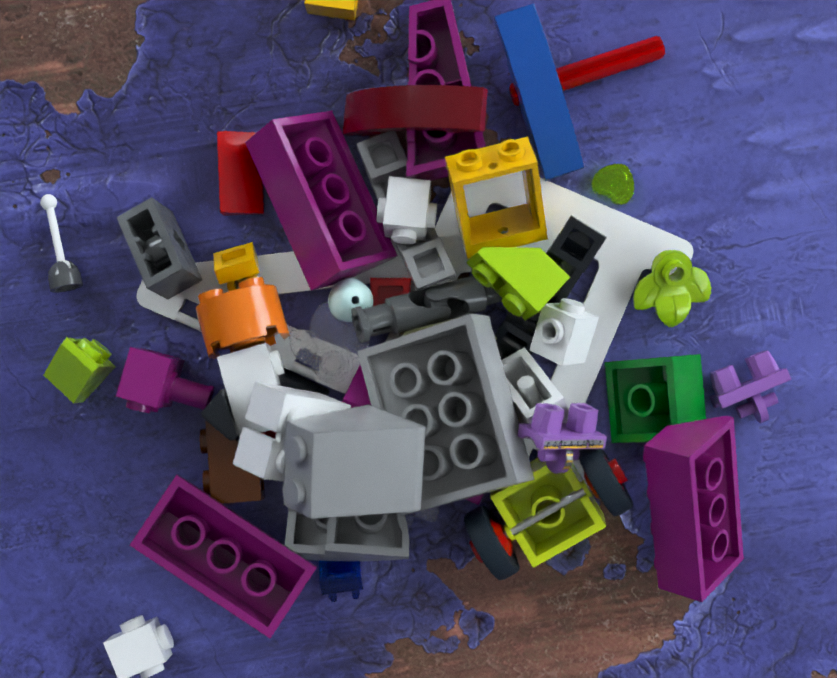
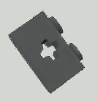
[116,197,203,300]

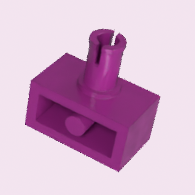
[116,347,214,414]

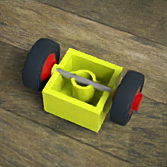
[464,449,633,581]

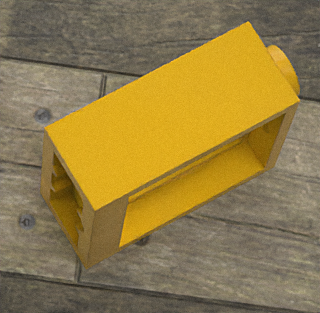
[445,137,548,259]

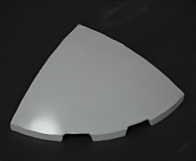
[285,508,409,561]

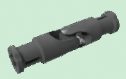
[351,276,503,343]

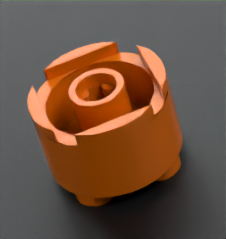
[195,277,290,359]

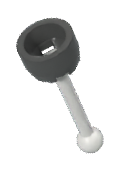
[40,194,83,293]

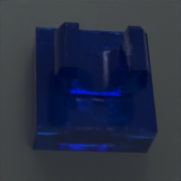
[319,561,363,602]

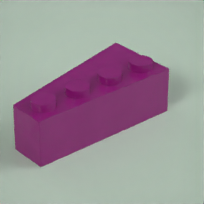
[406,0,486,181]

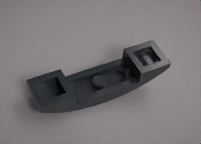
[494,215,607,360]

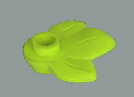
[633,250,711,327]

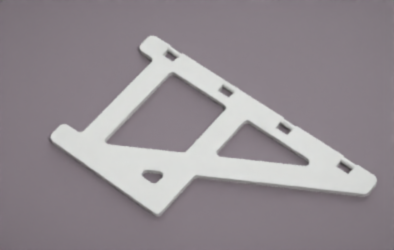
[136,171,693,484]

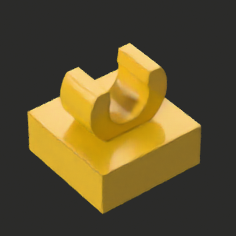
[213,242,259,291]

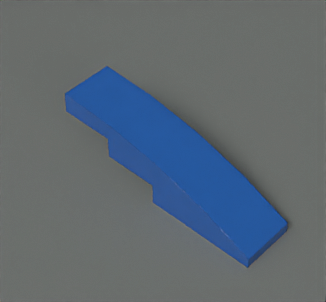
[494,3,584,181]

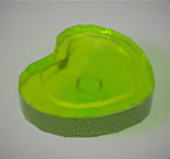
[591,164,634,205]

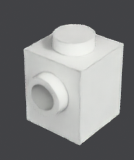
[377,176,437,244]
[529,298,599,366]
[103,615,174,678]

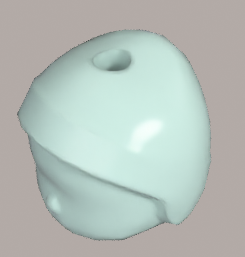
[328,278,373,322]

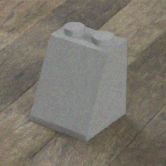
[282,405,425,518]

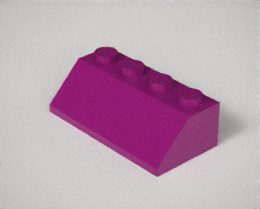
[245,111,398,291]
[643,416,744,602]
[130,474,317,638]

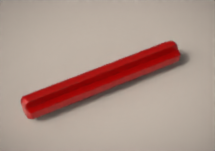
[509,36,665,106]

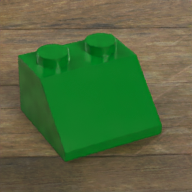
[605,354,706,443]

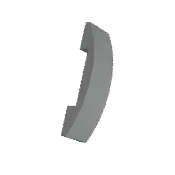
[356,131,456,291]

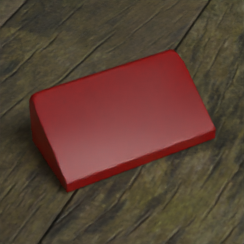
[217,131,264,216]

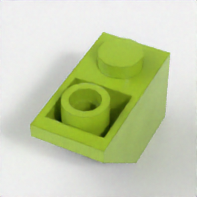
[466,247,570,320]
[43,337,116,403]

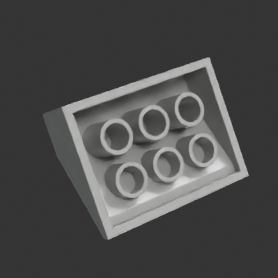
[357,313,535,516]

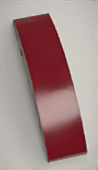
[343,85,488,136]

